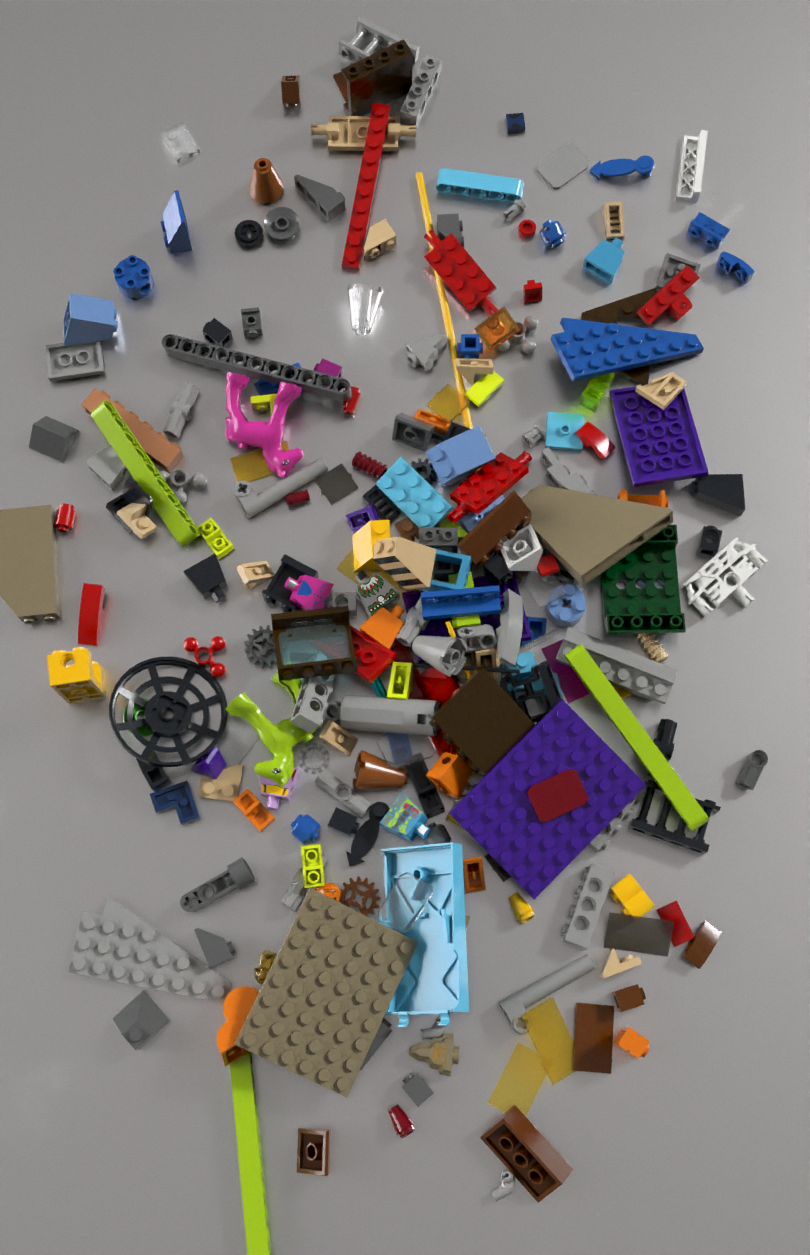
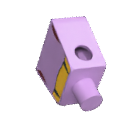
[260,761,300,810]

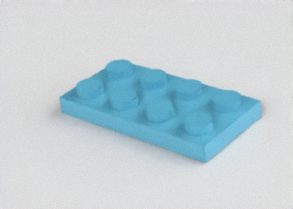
[376,457,453,528]

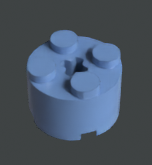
[546,584,586,628]

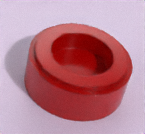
[518,220,536,239]

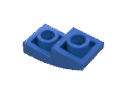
[717,251,755,284]

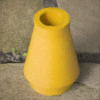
[508,892,535,924]

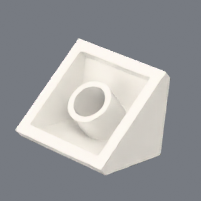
[501,524,543,571]

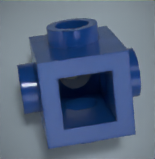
[457,334,483,359]

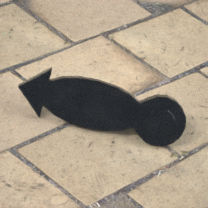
[346,802,390,867]

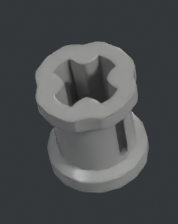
[522,423,546,448]

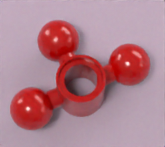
[183,636,226,678]

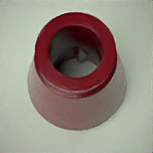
[388,1105,415,1139]

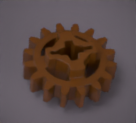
[339,876,381,917]

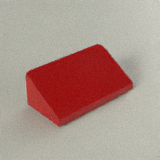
[656,901,695,947]

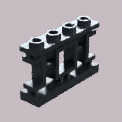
[499,660,561,723]

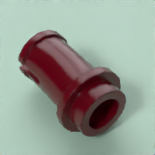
[285,489,310,507]

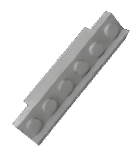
[555,627,677,704]

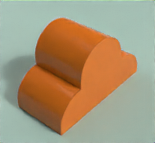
[217,986,259,1067]

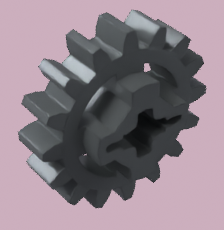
[244,625,286,667]

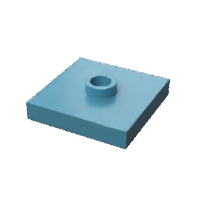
[545,412,585,451]

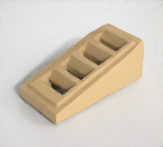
[603,202,625,239]

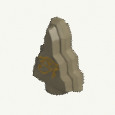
[409,1034,459,1076]

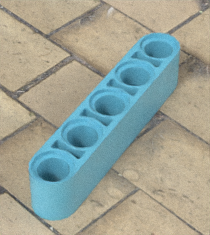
[436,168,524,203]

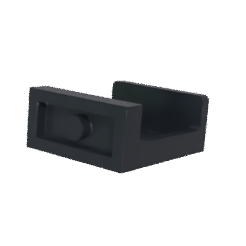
[262,554,319,613]

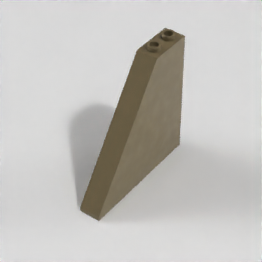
[521,485,673,586]
[0,505,61,624]

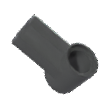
[737,750,768,790]

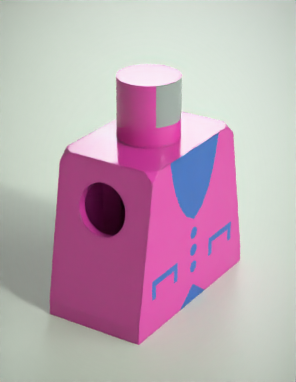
[284,575,334,611]

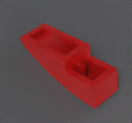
[78,583,105,646]

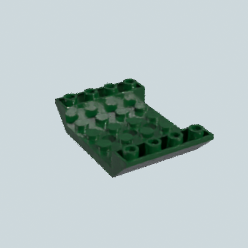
[601,525,686,634]

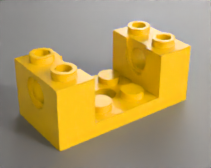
[47,647,106,703]

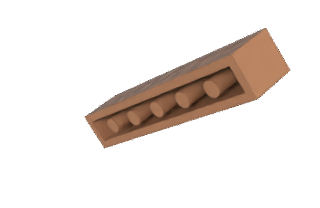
[81,388,183,474]

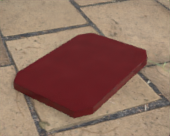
[527,769,588,822]

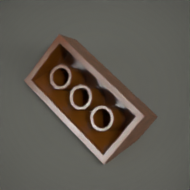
[458,490,532,568]
[480,1105,573,1202]

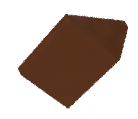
[297,1128,331,1176]

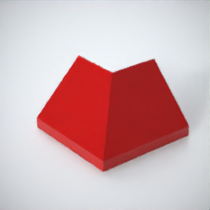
[415,668,460,705]

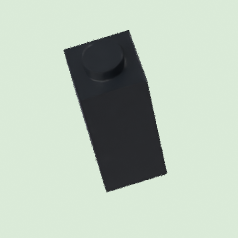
[692,474,745,516]

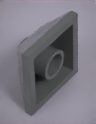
[113,990,170,1050]

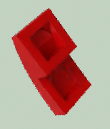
[575,422,616,460]

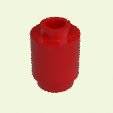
[54,503,76,533]

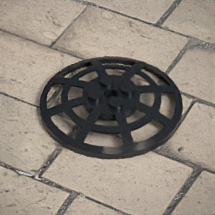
[109,657,228,767]

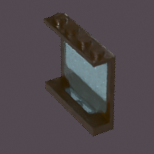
[271,606,358,681]

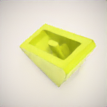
[387,662,413,700]

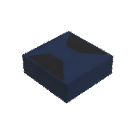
[506,113,525,133]

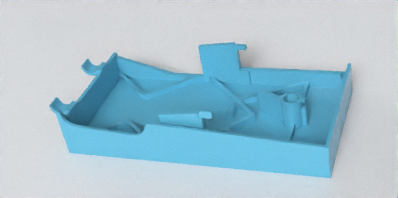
[378,842,469,1027]

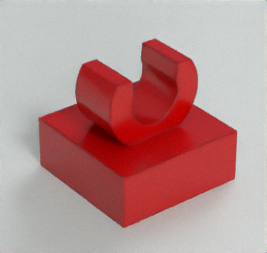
[523,280,543,303]

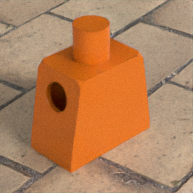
[360,604,404,651]
[426,752,472,799]

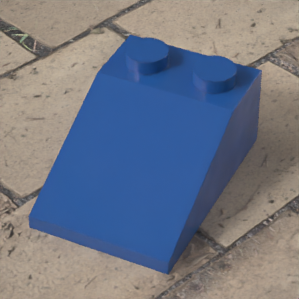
[161,190,192,254]

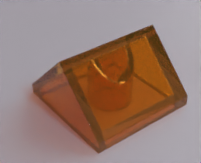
[474,306,520,352]

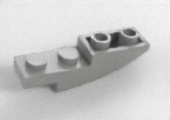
[540,447,597,495]

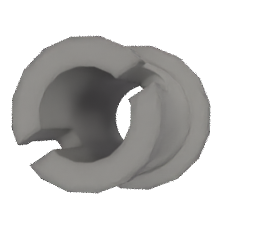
[503,199,526,221]

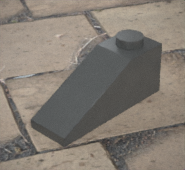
[294,174,345,221]

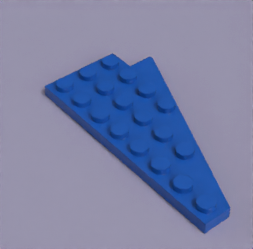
[550,318,704,382]

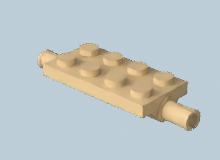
[311,116,416,151]

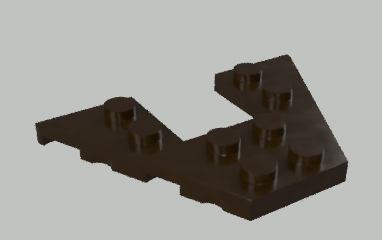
[581,288,657,385]

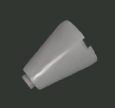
[412,635,467,676]

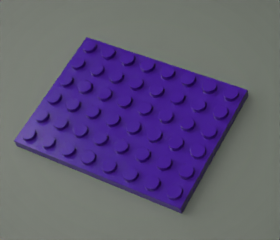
[449,699,646,900]

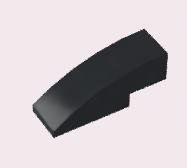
[403,753,445,819]

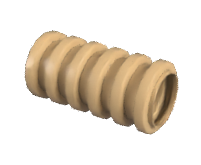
[637,633,669,663]

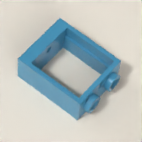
[417,550,471,592]

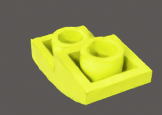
[465,371,505,407]
[197,518,235,559]
[301,844,325,888]

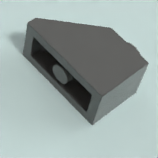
[194,928,236,968]

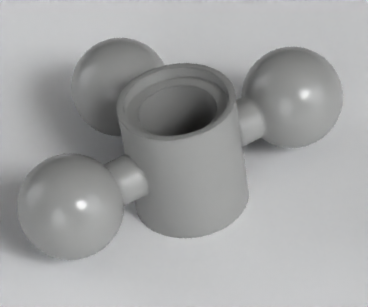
[496,316,538,354]
[159,469,207,504]

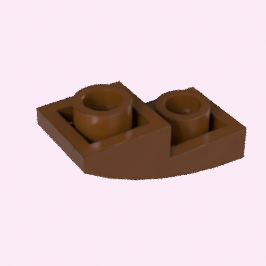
[683,921,722,969]

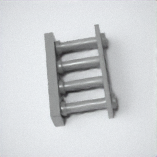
[338,16,420,64]

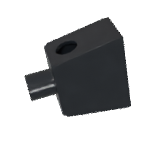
[183,554,228,603]

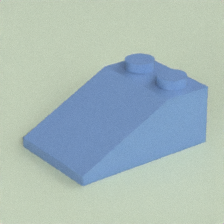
[426,426,496,486]

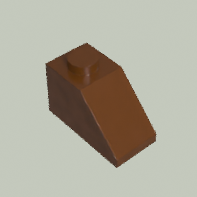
[281,75,300,107]

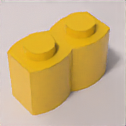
[609,874,655,922]

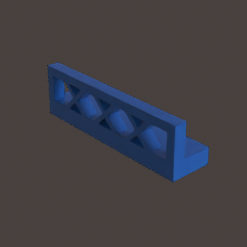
[421,585,501,620]

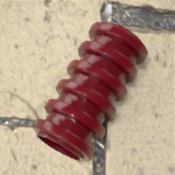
[352,451,387,480]

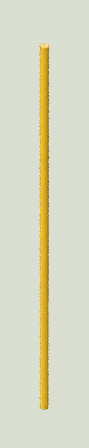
[416,172,481,473]

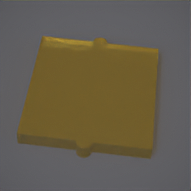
[427,384,470,424]

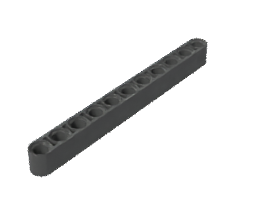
[162,334,353,402]

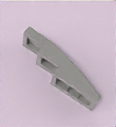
[496,589,523,667]

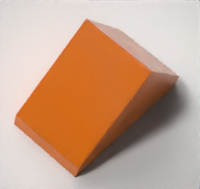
[463,856,486,893]

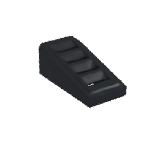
[362,485,402,524]

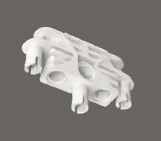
[682,538,768,617]

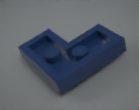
[150,780,200,825]

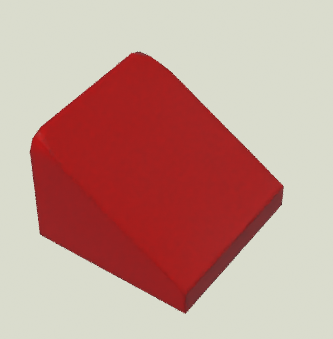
[537,554,560,577]

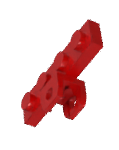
[636,265,700,326]

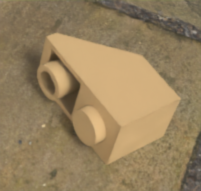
[364,219,396,260]

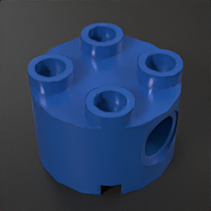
[113,255,153,300]

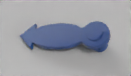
[590,155,655,179]

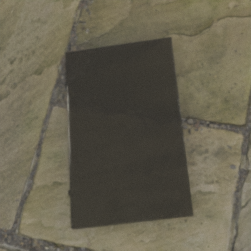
[603,913,674,956]

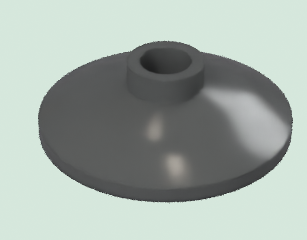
[264,207,300,240]

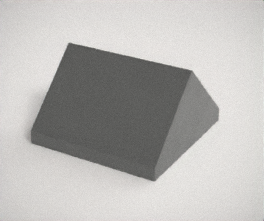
[392,412,436,452]
[29,416,79,462]

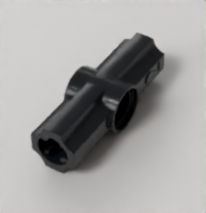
[647,719,677,778]

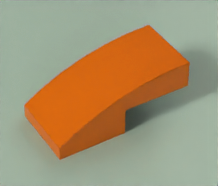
[233,788,275,832]

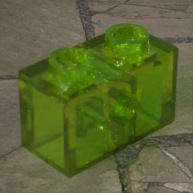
[579,373,615,413]

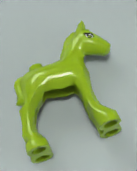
[225,662,320,788]

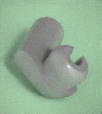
[421,1016,448,1040]
[491,1171,515,1202]

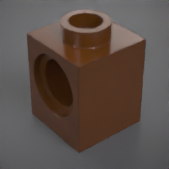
[612,984,646,1012]

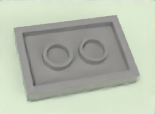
[45,341,105,382]

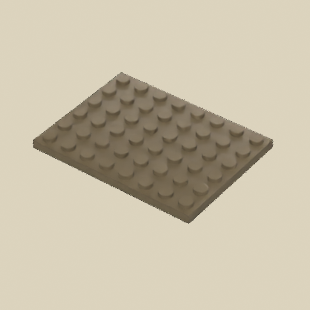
[234,888,418,1097]

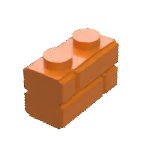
[613,1027,650,1058]

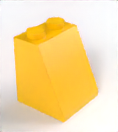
[352,520,391,572]

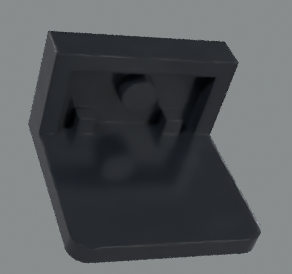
[106,477,153,533]

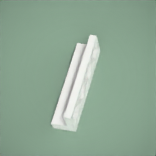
[676,130,708,202]

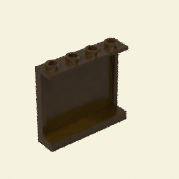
[341,39,412,116]
[427,666,535,775]

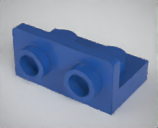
[688,212,730,249]

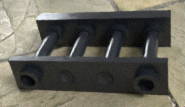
[628,780,721,855]

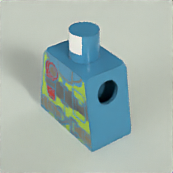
[380,793,431,841]

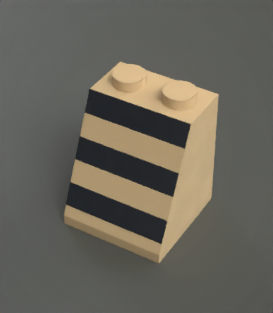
[373,536,437,590]

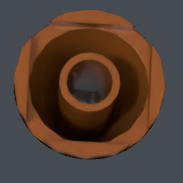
[249,158,284,205]
[353,750,408,790]

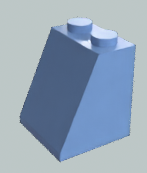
[63,293,118,346]

